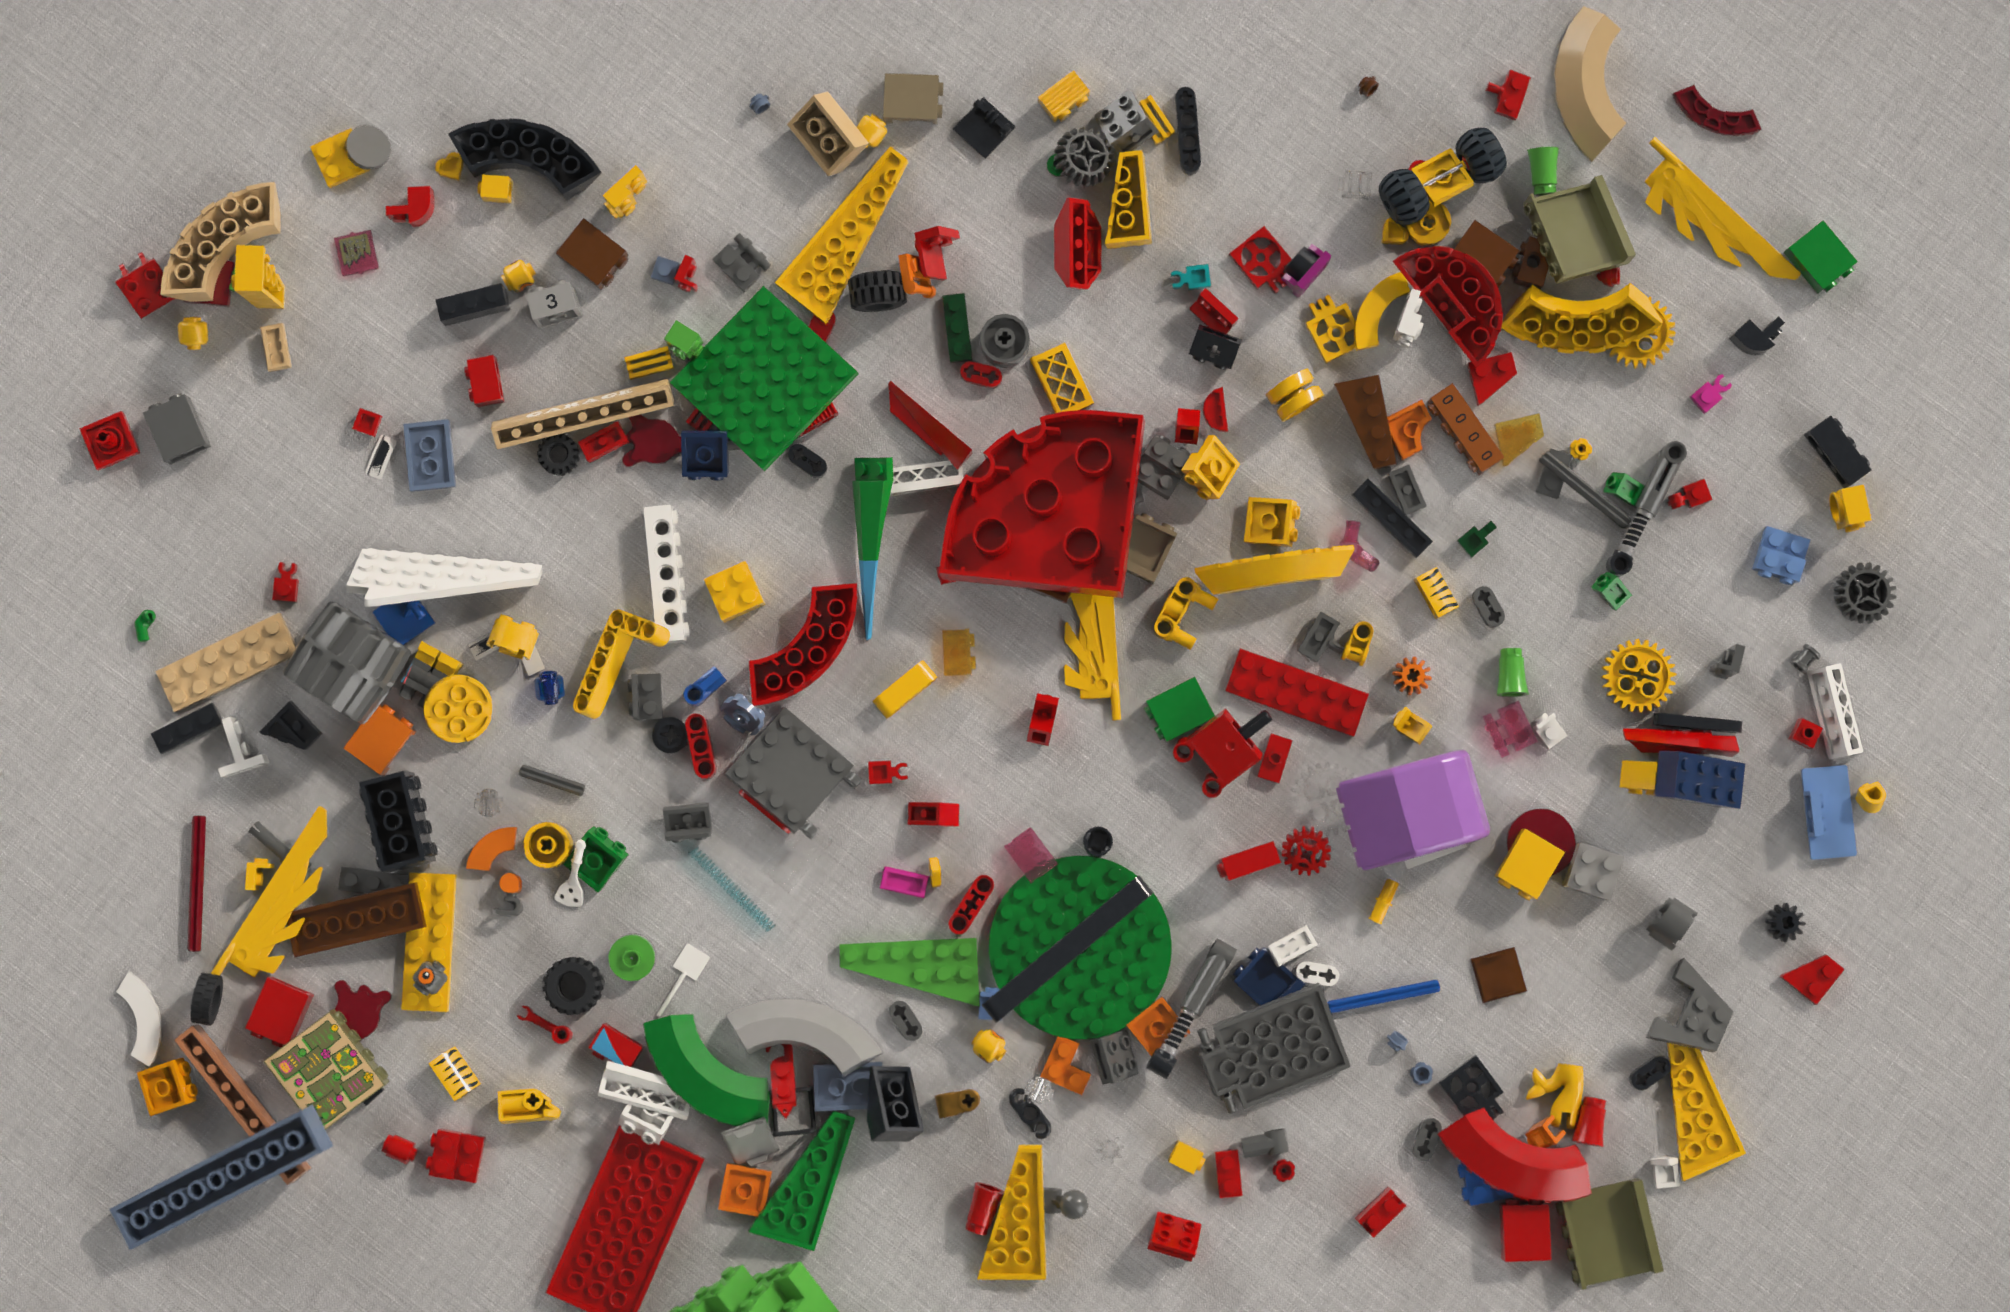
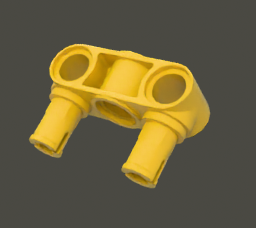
[1153,577,1219,650]

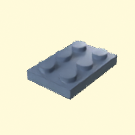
[403,419,456,492]
[813,1062,883,1111]

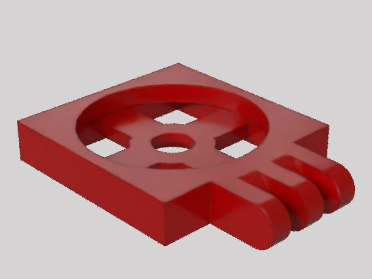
[1229,226,1292,294]

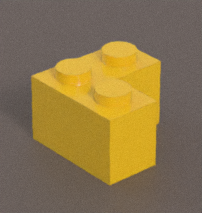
[1619,760,1658,796]

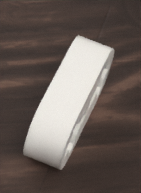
[1295,961,1339,986]

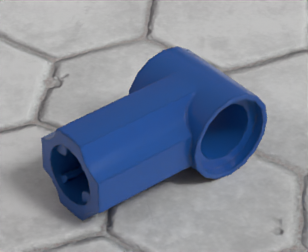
[684,666,727,707]

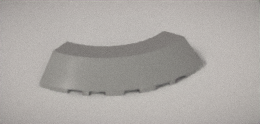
[726,999,883,1077]

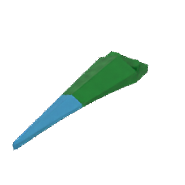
[852,457,894,640]

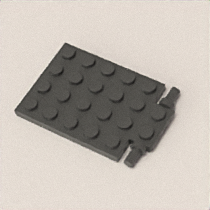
[1197,983,1351,1113]

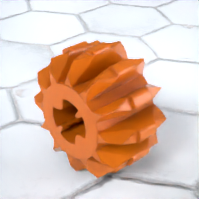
[1392,657,1432,695]

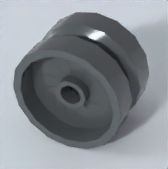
[980,314,1030,368]

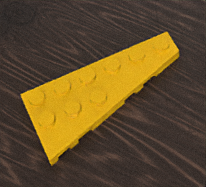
[1667,1043,1746,1181]
[977,1145,1047,1280]

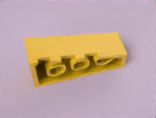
[1105,150,1152,249]
[231,245,285,309]

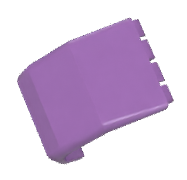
[1336,749,1490,870]

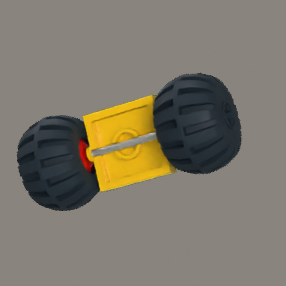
[1378,128,1507,225]

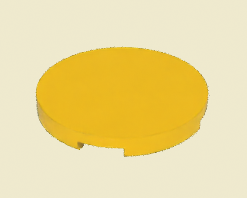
[423,674,492,743]

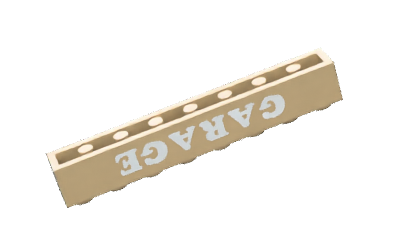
[491,379,674,449]

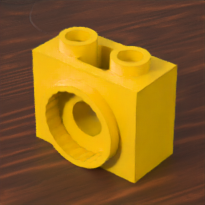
[1829,485,1872,532]

